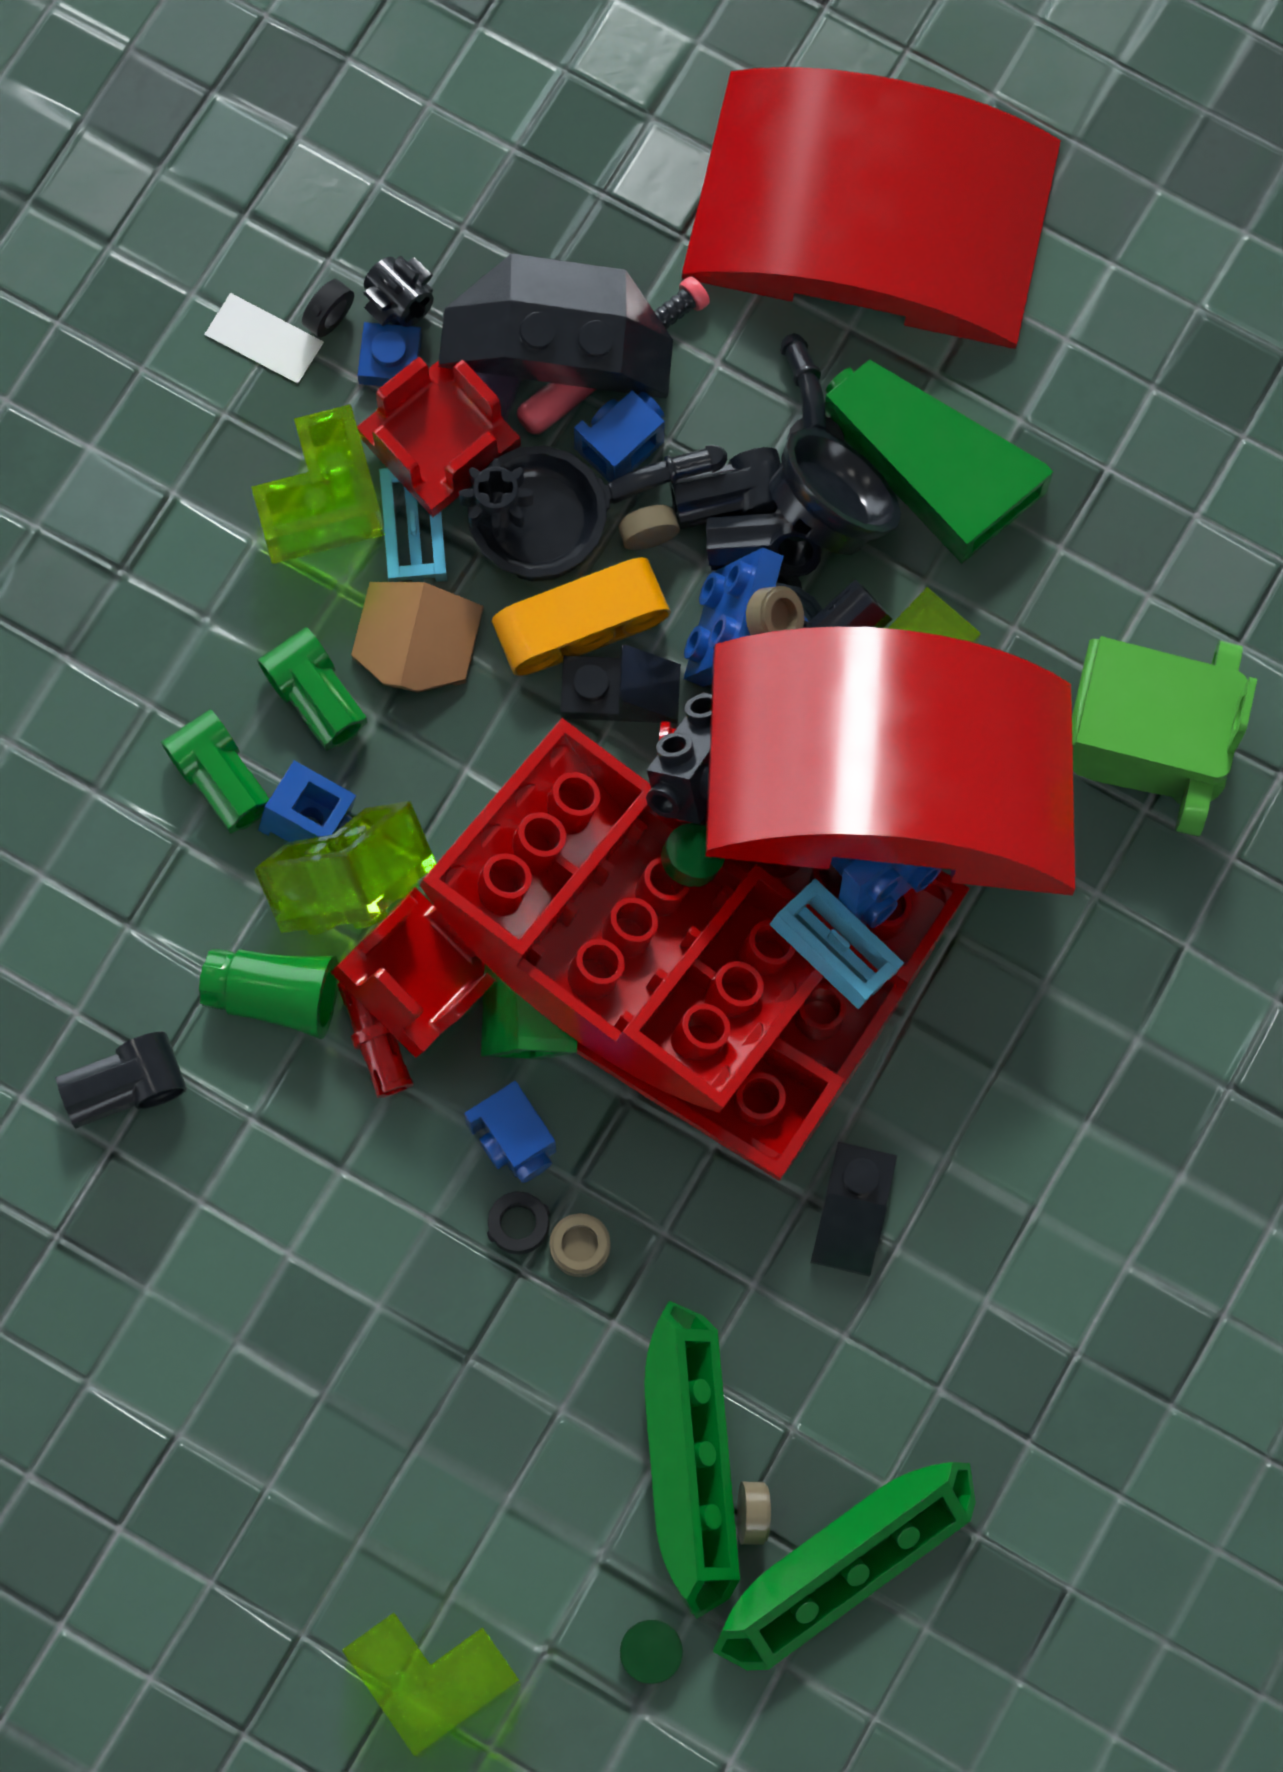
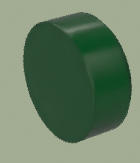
[661,823,725,887]
[620,1620,683,1685]

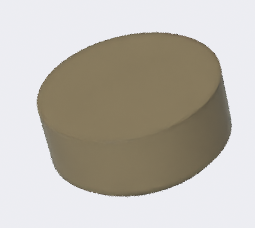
[618,505,680,550]
[746,586,804,635]
[549,1213,611,1277]
[737,1481,771,1545]

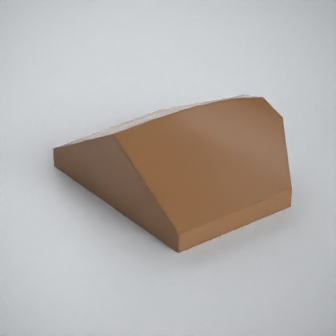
[351,582,484,693]

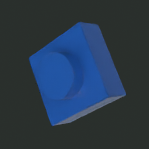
[357,322,422,386]

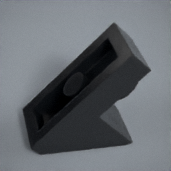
[560,645,681,724]
[810,1142,898,1277]

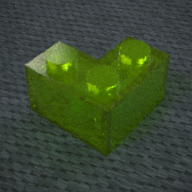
[251,404,384,564]
[254,801,436,935]
[342,1612,521,1758]

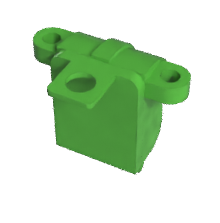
[1072,636,1257,837]

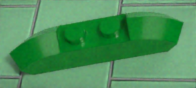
[644,1301,740,1619]
[713,1462,976,1671]

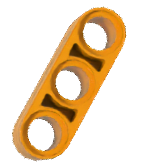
[491,557,671,676]

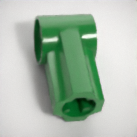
[257,627,368,751]
[161,709,269,834]

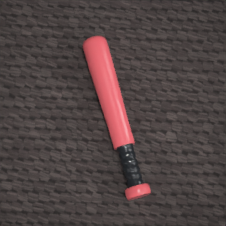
[517,277,710,435]

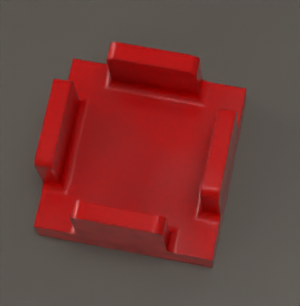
[356,357,521,517]
[330,887,496,1058]

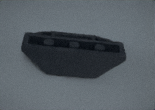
[438,253,673,399]

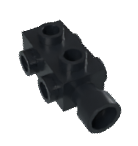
[646,692,712,824]

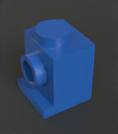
[574,390,665,482]
[258,760,357,860]
[464,1080,556,1183]

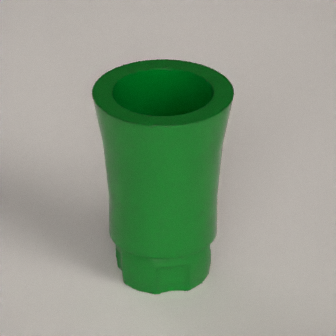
[199,949,339,1039]

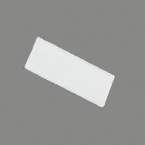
[204,293,324,384]

